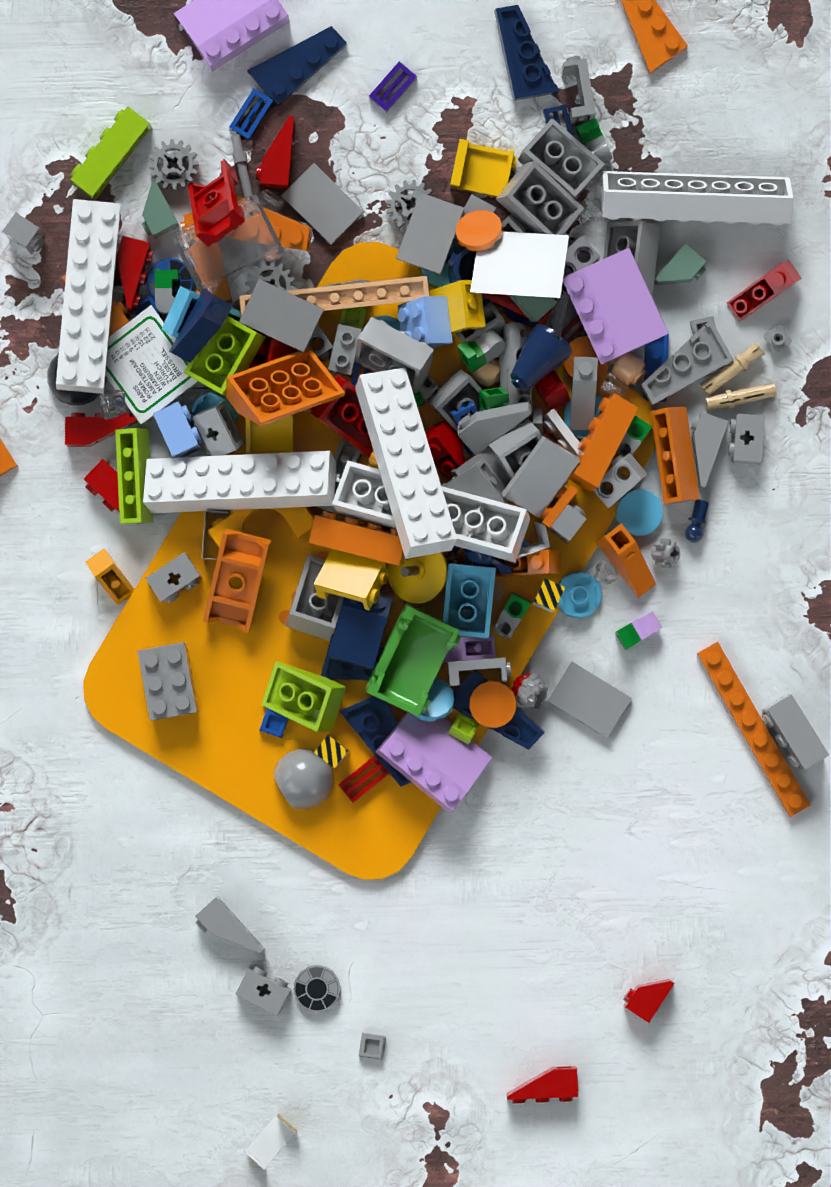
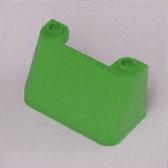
[365,604,461,717]

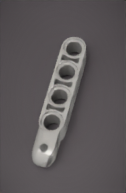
[499,322,533,435]

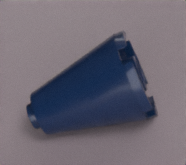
[510,324,572,390]

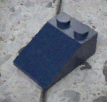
[328,593,393,670]

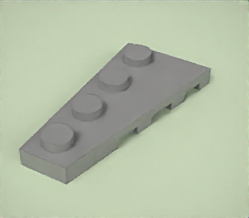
[640,319,734,406]

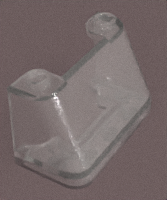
[173,194,285,294]

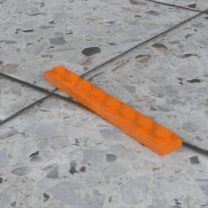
[697,642,811,817]

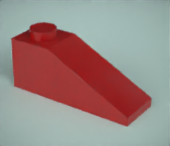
[256,116,295,189]

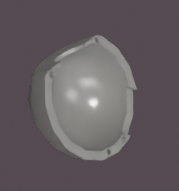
[273,749,333,809]

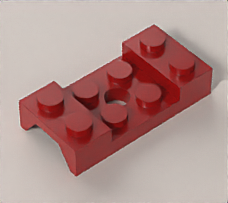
[188,159,245,247]

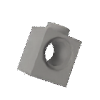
[306,324,333,362]

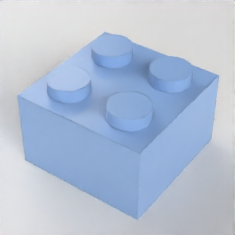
[397,296,453,349]
[153,402,203,458]

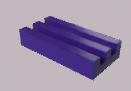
[369,61,417,113]

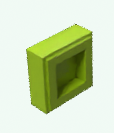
[340,307,367,331]
[448,712,479,745]

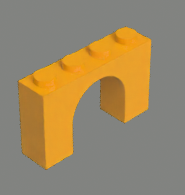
[208,507,314,548]

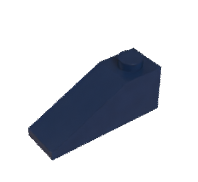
[169,289,233,363]

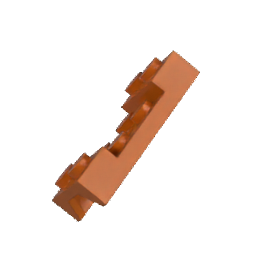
[203,529,271,633]

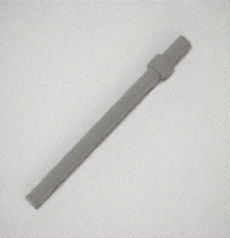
[231,134,269,273]

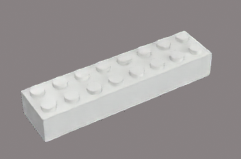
[601,171,793,225]
[56,199,120,394]
[355,368,457,559]
[143,451,336,513]
[332,461,530,562]

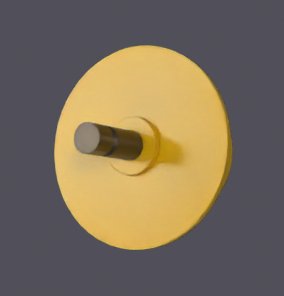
[387,552,448,603]

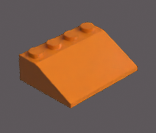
[226,347,345,426]

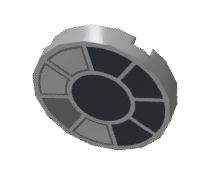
[293,965,341,1013]

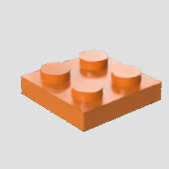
[539,485,578,530]

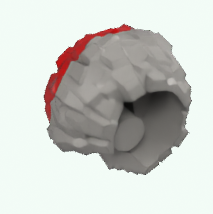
[511,673,548,709]

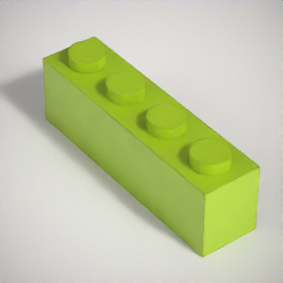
[70,106,152,200]
[115,428,154,524]

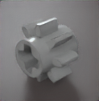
[651,538,680,568]

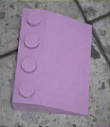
[174,0,290,72]
[563,248,669,365]
[376,712,492,812]

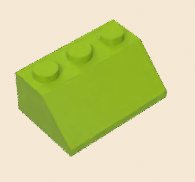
[183,316,265,396]

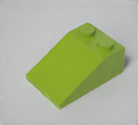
[261,661,347,732]

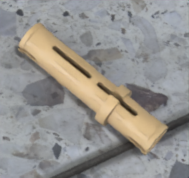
[700,342,765,396]
[705,382,777,412]

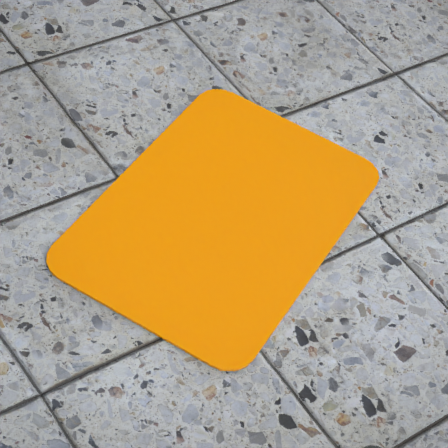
[83,242,655,880]

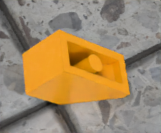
[86,548,134,605]

